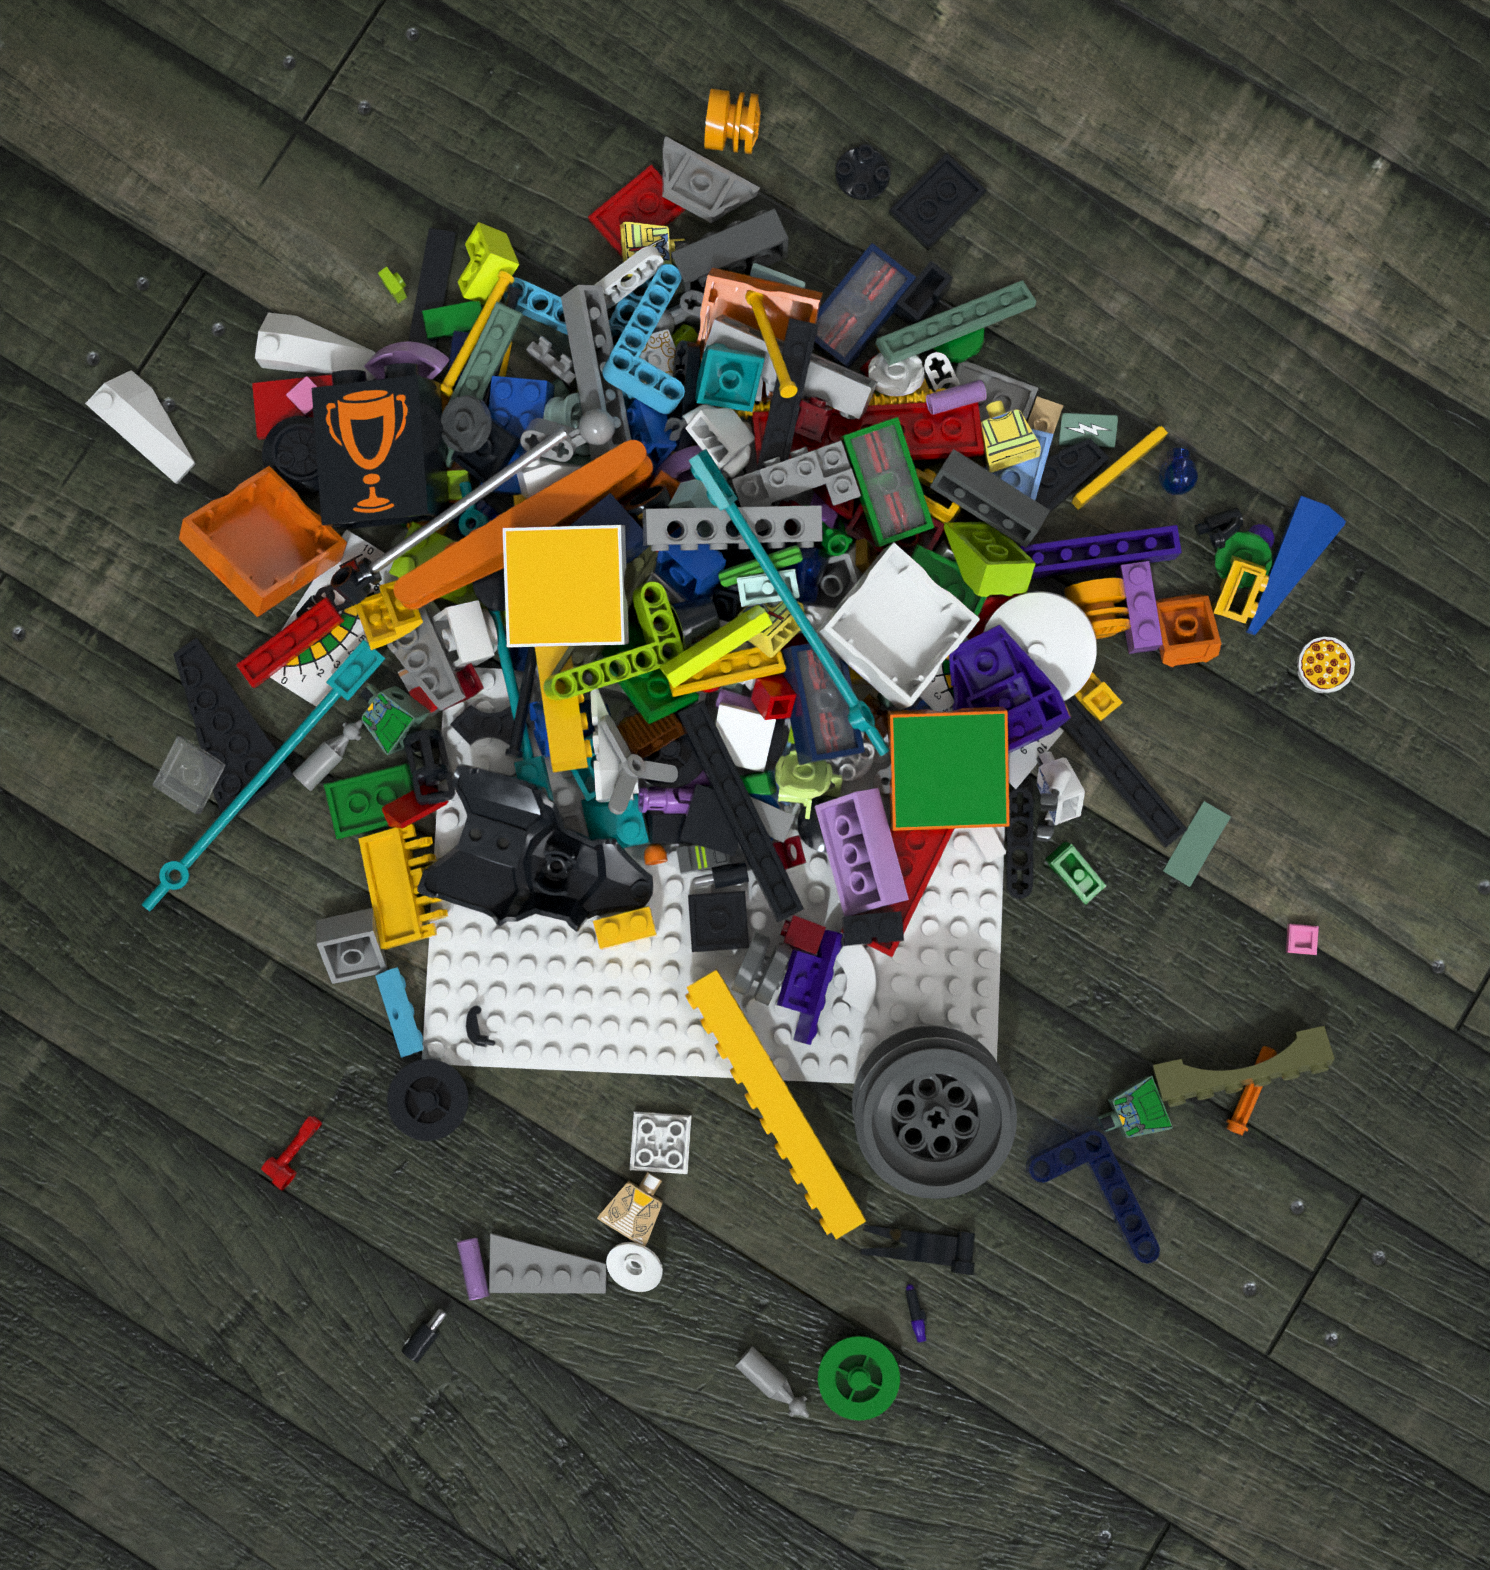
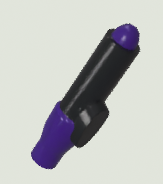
[905,1284,927,1342]

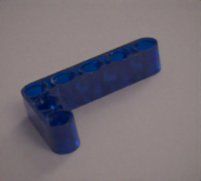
[1026,1129,1160,1264]

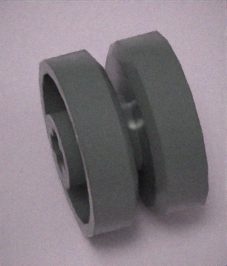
[731,932,793,1006]

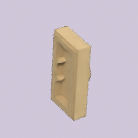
[1028,396,1064,434]

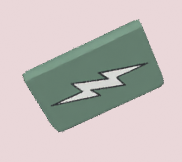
[1059,413,1118,448]

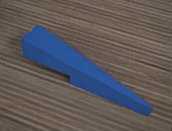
[1246,496,1346,635]

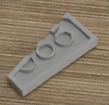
[386,605,466,711]
[489,1233,607,1293]

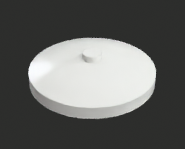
[983,591,1097,701]

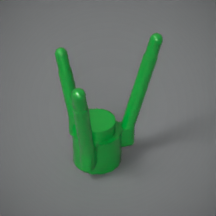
[804,505,852,556]

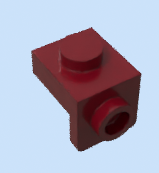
[795,396,833,442]

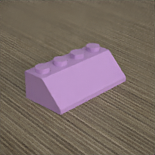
[815,788,909,916]

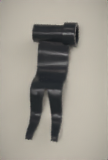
[860,1225,975,1275]

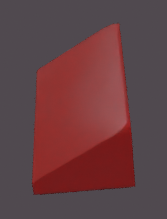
[382,785,449,829]

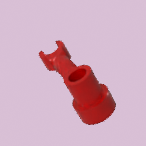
[261,1116,322,1191]

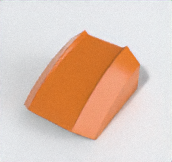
[1156,594,1221,667]

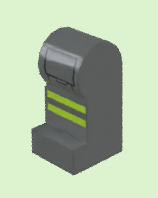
[676,845,732,875]

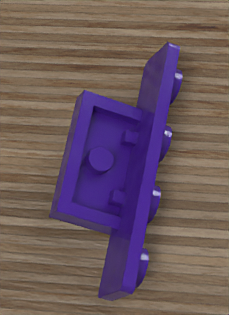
[777,930,842,1045]

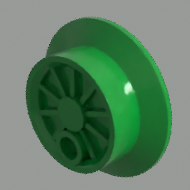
[818,1336,900,1421]

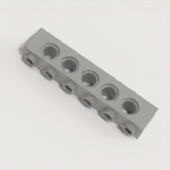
[642,506,822,551]

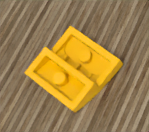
[355,580,423,650]

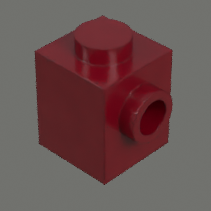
[780,915,826,955]

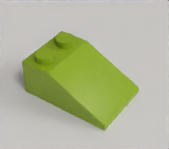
[944,522,1036,597]

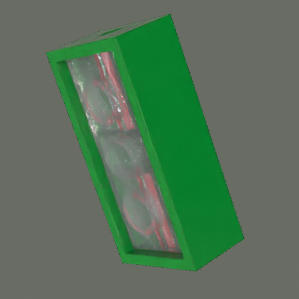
[839,417,934,547]

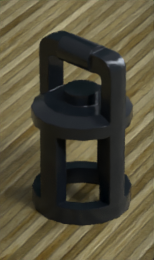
[403,729,456,805]

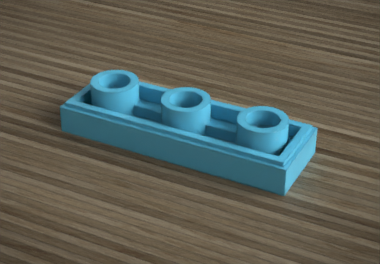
[376,967,423,1058]

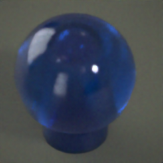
[1159,448,1198,495]

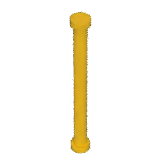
[440,271,515,397]
[745,290,797,398]

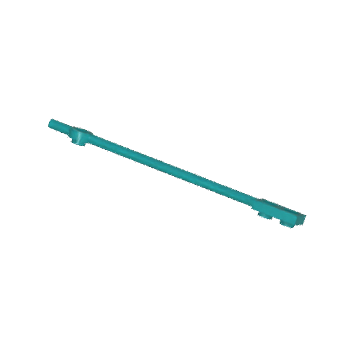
[688,449,890,756]
[459,481,554,801]
[141,640,386,911]

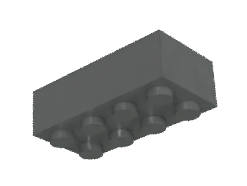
[671,209,788,294]

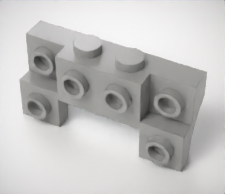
[732,441,861,533]

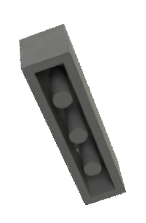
[930,449,1050,548]

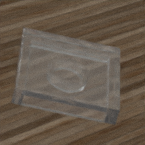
[152,736,226,814]

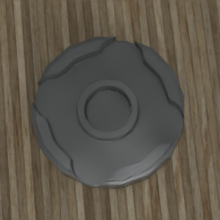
[441,395,492,453]

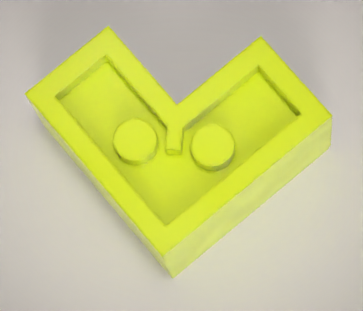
[457,222,519,305]

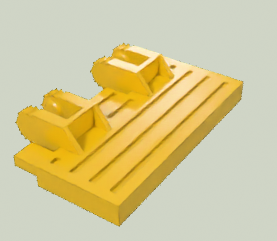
[358,824,448,949]

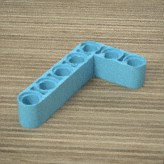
[602,264,685,414]
[503,277,652,347]

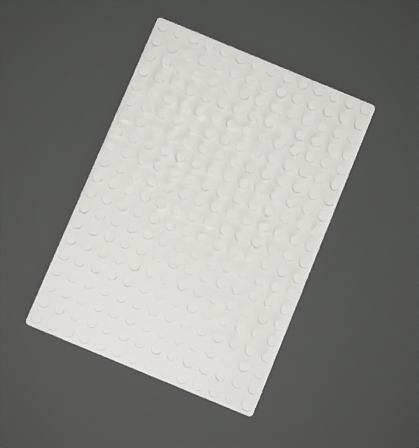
[422,668,1005,1089]

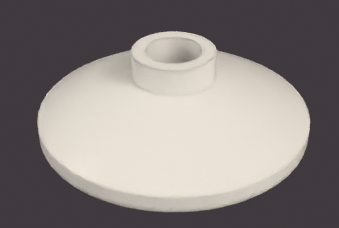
[606,1242,663,1292]

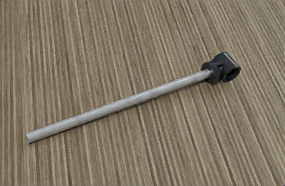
[330,427,569,605]

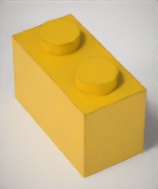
[593,907,658,950]

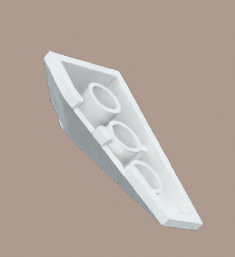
[255,313,375,378]
[85,370,195,484]
[591,689,639,802]

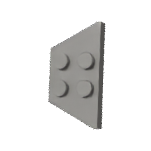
[662,137,760,223]

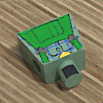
[360,684,430,755]
[1098,1075,1173,1138]

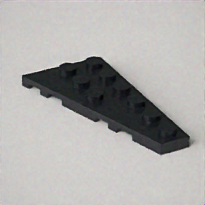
[931,438,1109,543]
[173,637,294,821]

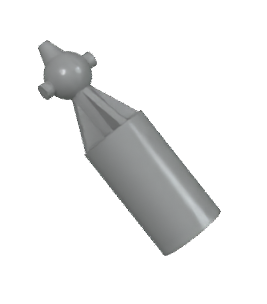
[292,720,363,791]
[735,1346,810,1418]

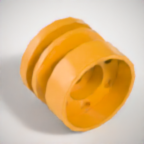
[704,88,761,154]
[1064,578,1131,639]

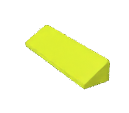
[660,604,772,688]

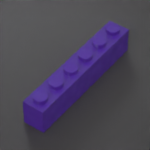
[1019,525,1182,579]

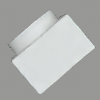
[431,600,498,671]

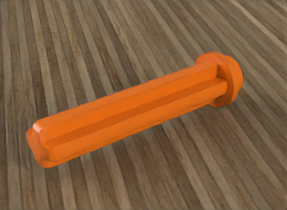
[1226,1046,1277,1136]

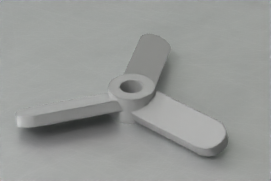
[600,715,678,815]

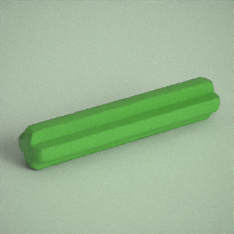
[718,545,803,587]

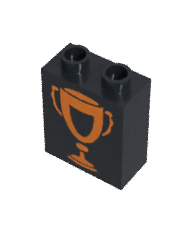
[311,363,449,530]

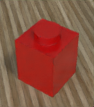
[751,674,797,720]

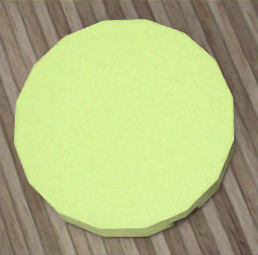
[775,750,833,798]

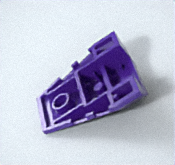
[949,625,1071,754]

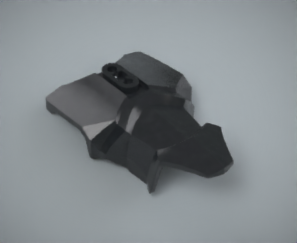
[417,764,653,932]

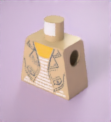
[597,1172,663,1246]

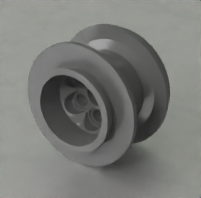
[852,1025,1017,1199]

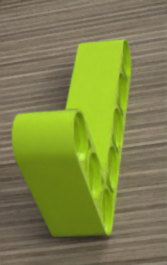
[544,582,684,701]

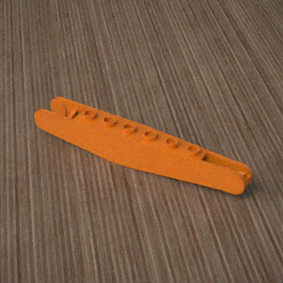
[393,440,653,610]

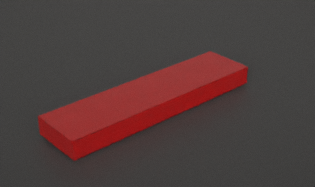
[236,597,344,688]

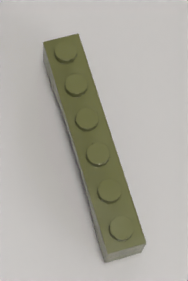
[1152,1026,1334,1107]

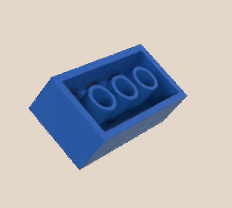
[481,376,555,495]

